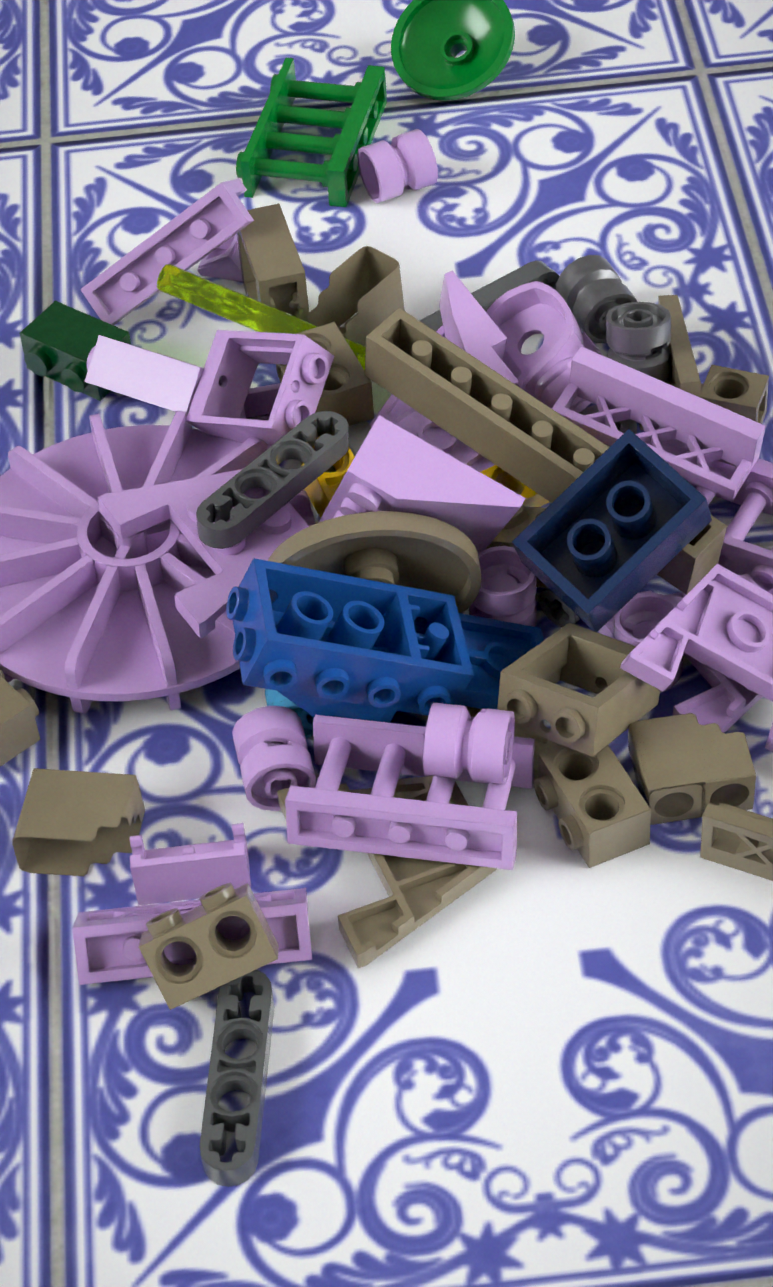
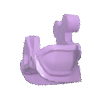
[486,281,602,413]

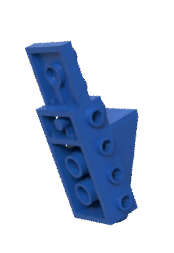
[226,558,544,723]

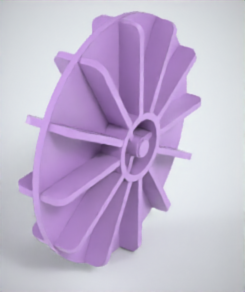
[0,410,316,714]

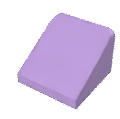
[197,234,243,282]

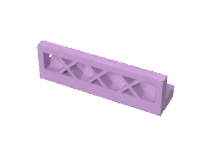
[80,178,254,325]
[552,346,766,500]
[72,888,312,985]

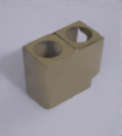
[307,246,405,360]
[628,713,756,825]
[12,768,145,876]

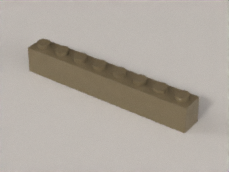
[365,307,727,595]

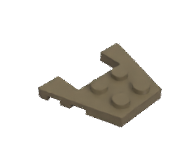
[277,776,497,969]

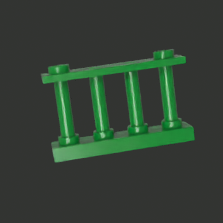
[236,58,387,207]

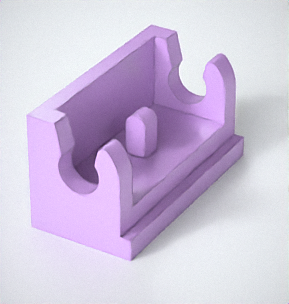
[130,823,251,906]

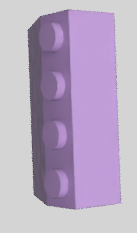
[318,415,525,553]

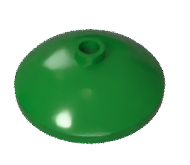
[391,0,515,101]

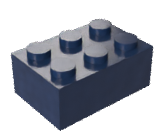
[512,429,712,632]

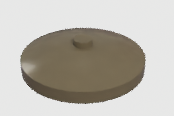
[268,511,482,613]

